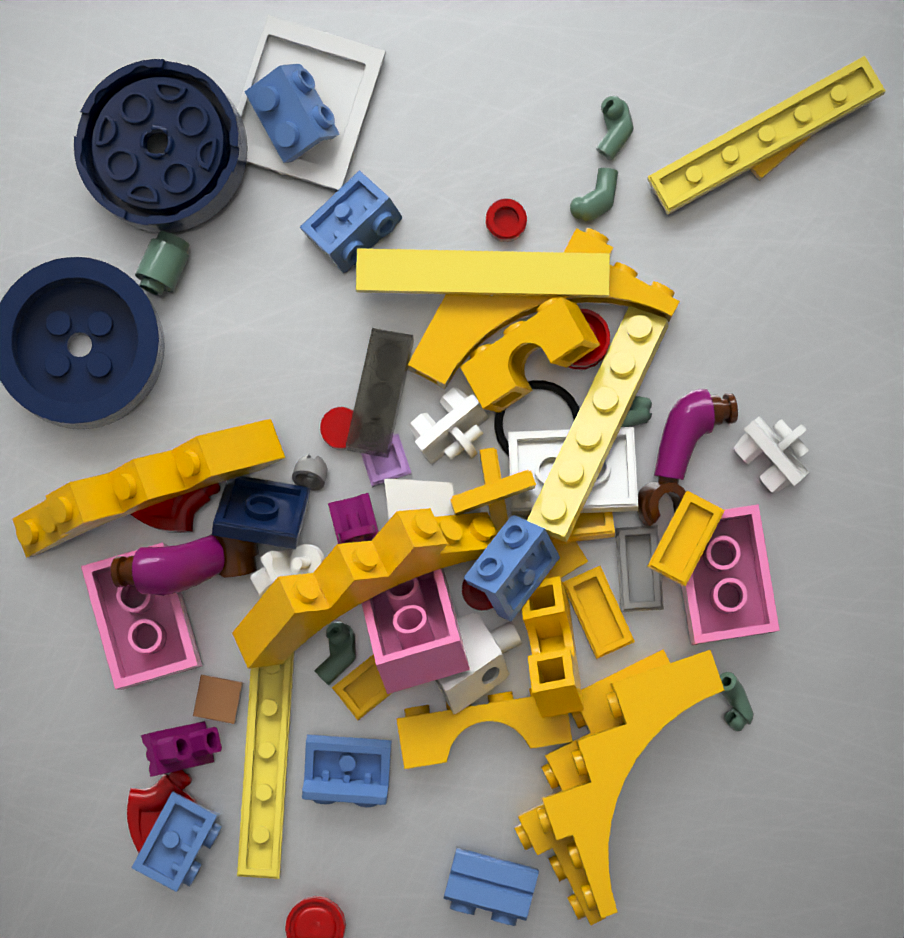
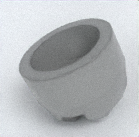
[292,455,328,491]

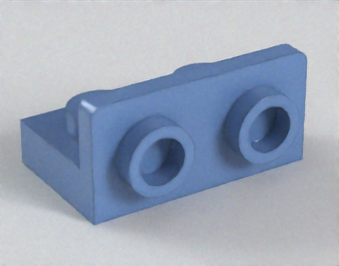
[300,170,402,273]
[464,515,560,622]
[131,791,222,892]

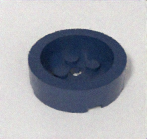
[74,59,248,233]
[0,257,165,429]

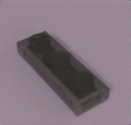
[346,328,414,458]

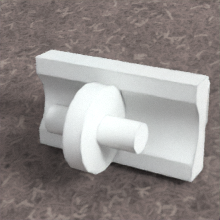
[409,387,489,465]
[734,416,809,494]
[251,544,325,597]

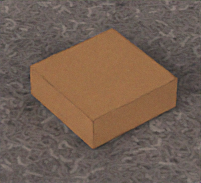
[193,675,243,724]

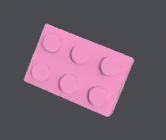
[681,504,780,645]
[81,542,202,690]
[362,568,470,694]

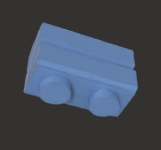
[443,847,539,926]

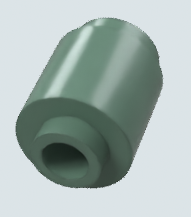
[135,231,190,296]

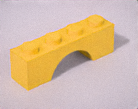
[396,688,573,769]

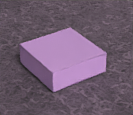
[359,434,411,487]

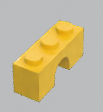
[460,297,600,413]
[522,576,584,718]

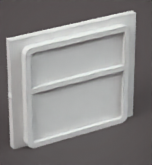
[237,15,386,191]

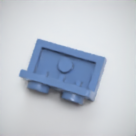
[244,64,339,163]
[302,734,392,807]

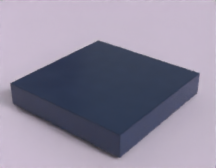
[212,476,311,549]

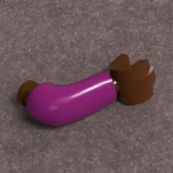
[637,388,738,526]
[111,534,259,596]

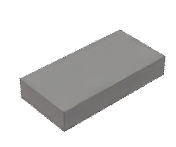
[615,525,664,612]

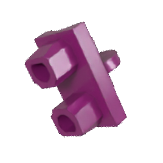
[328,493,379,544]
[141,721,222,777]

